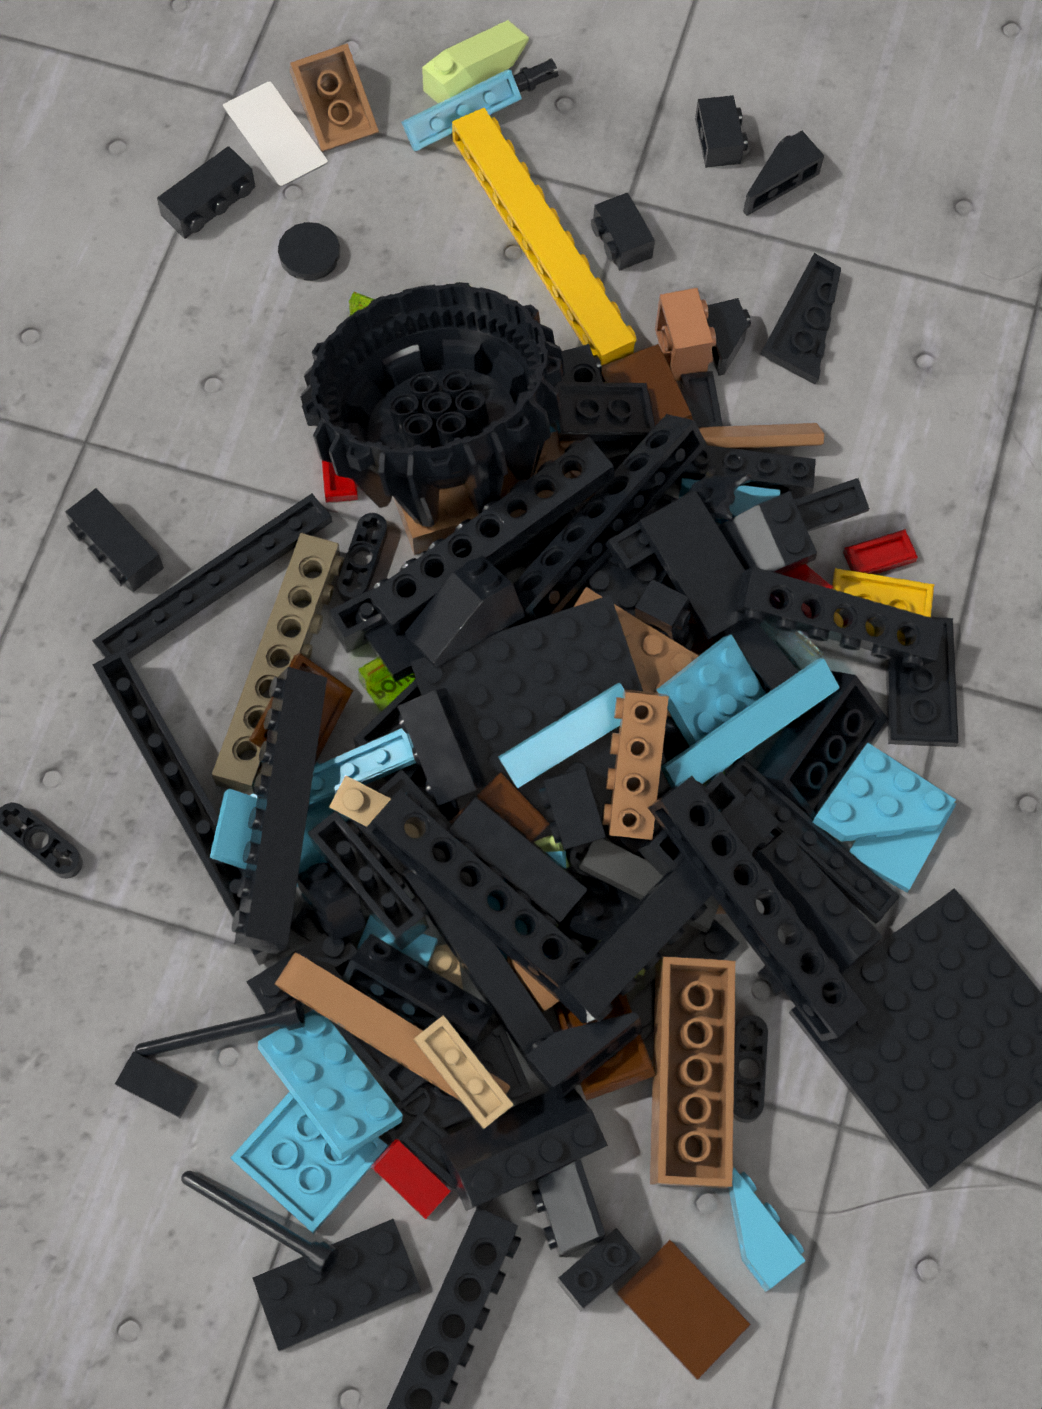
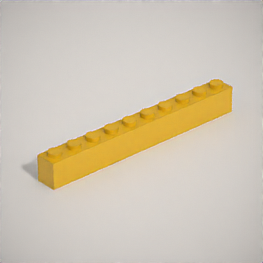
[452,108,637,366]

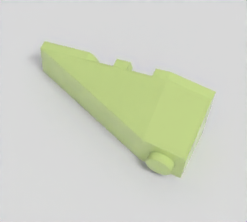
[422,20,529,103]

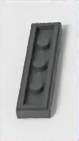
[579,838,720,933]

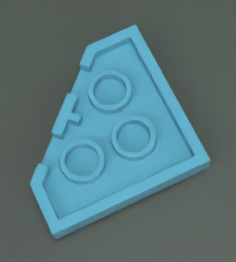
[813,743,956,842]

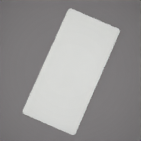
[223,82,328,186]

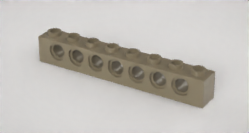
[212,533,344,795]

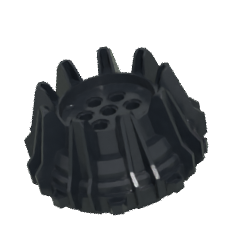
[300,282,565,527]

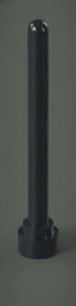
[134,999,305,1057]
[181,1171,338,1276]

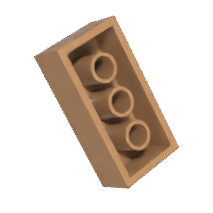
[573,587,698,717]

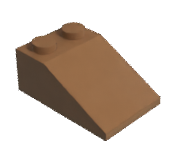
[290,43,379,152]

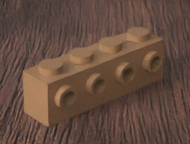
[602,689,669,840]

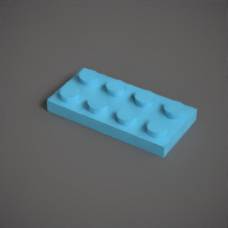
[258,1010,403,1160]

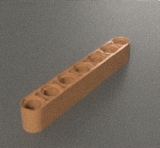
[275,953,510,1101]

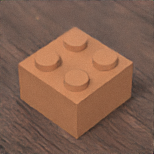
[655,288,716,381]

